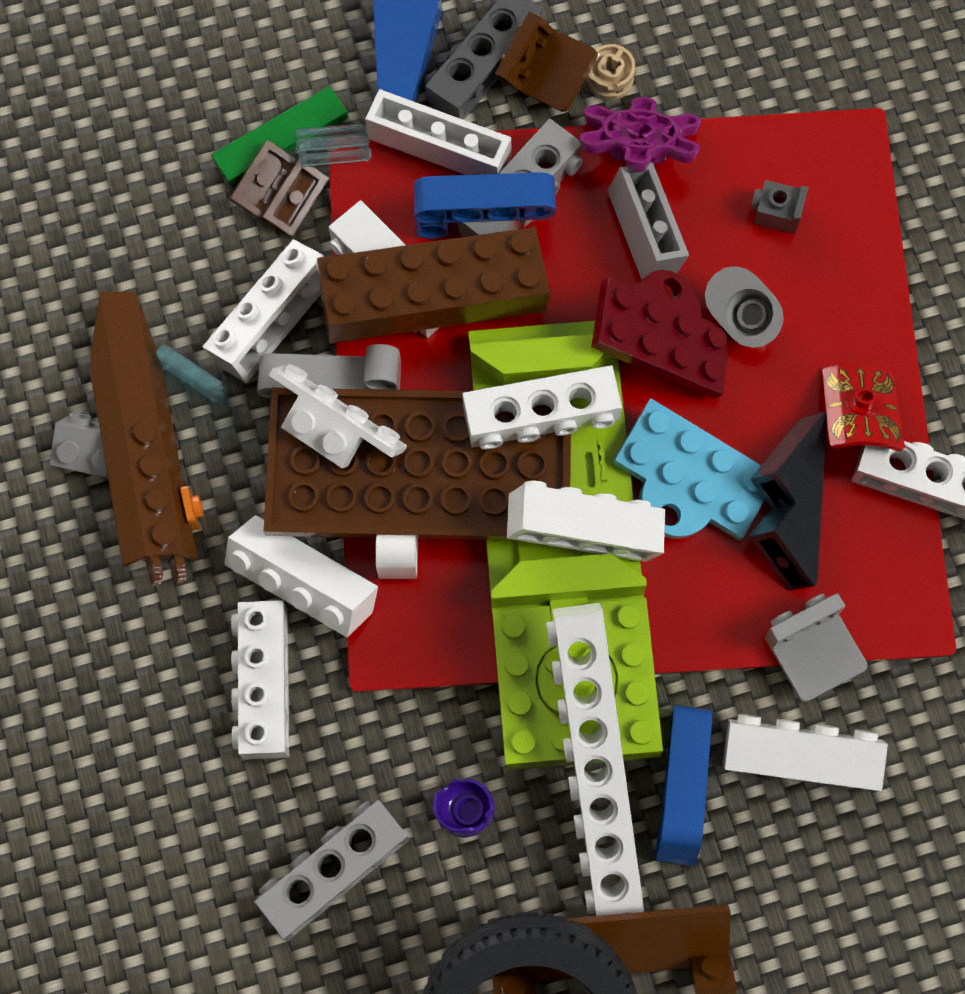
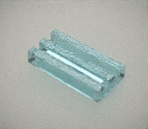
[295,123,372,167]
[156,343,227,404]

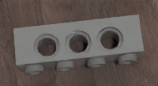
[458,118,583,237]
[254,800,410,941]

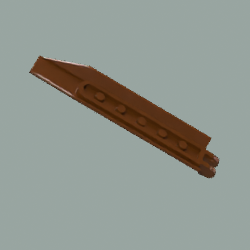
[89,291,198,586]

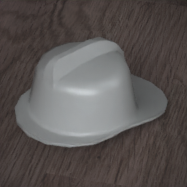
[705,266,784,348]

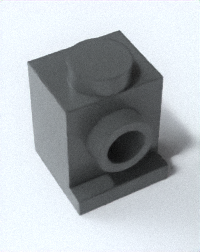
[750,180,808,234]

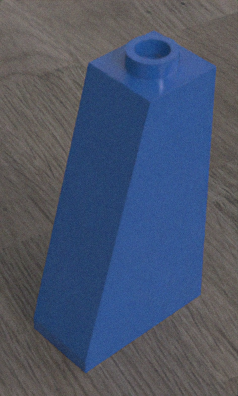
[373,0,442,103]

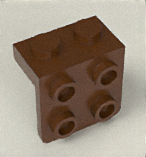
[495,11,598,112]

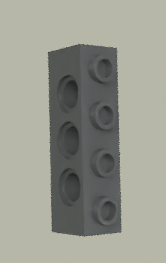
[425,0,543,120]

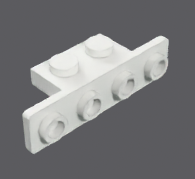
[269,364,407,468]

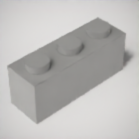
[607,162,689,279]

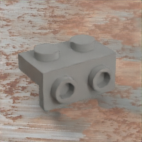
[50,413,108,478]

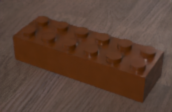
[317,227,550,344]

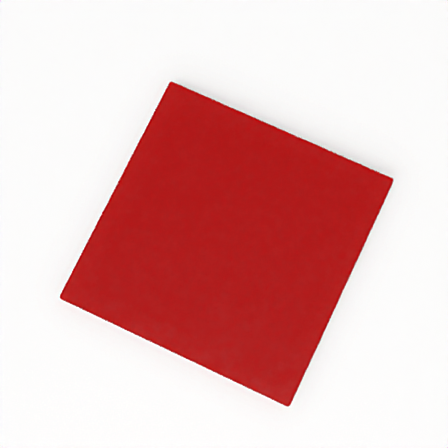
[329,108,956,692]

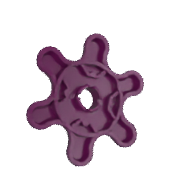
[579,97,701,172]

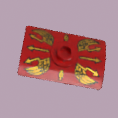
[822,364,905,452]

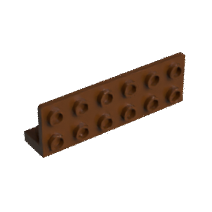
[492,905,737,994]

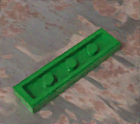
[211,86,349,186]

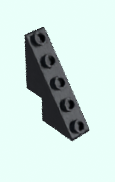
[749,412,827,591]

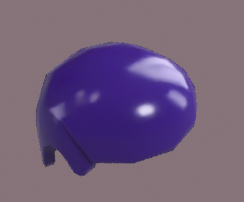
[433,779,495,838]

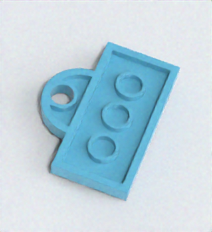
[612,399,765,540]

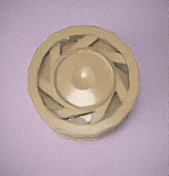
[586,44,635,101]

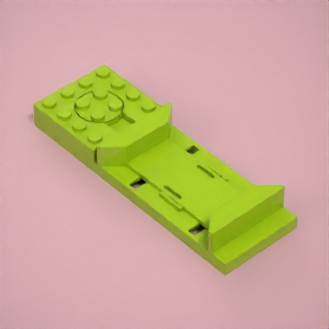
[469,321,663,771]

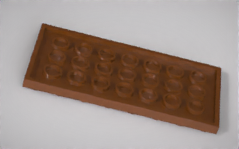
[263,387,571,541]

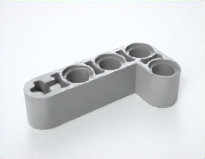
[257,344,401,399]

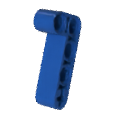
[414,172,556,239]
[655,705,712,867]

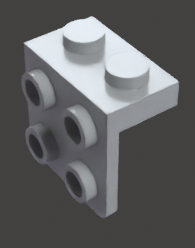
[764,593,867,702]

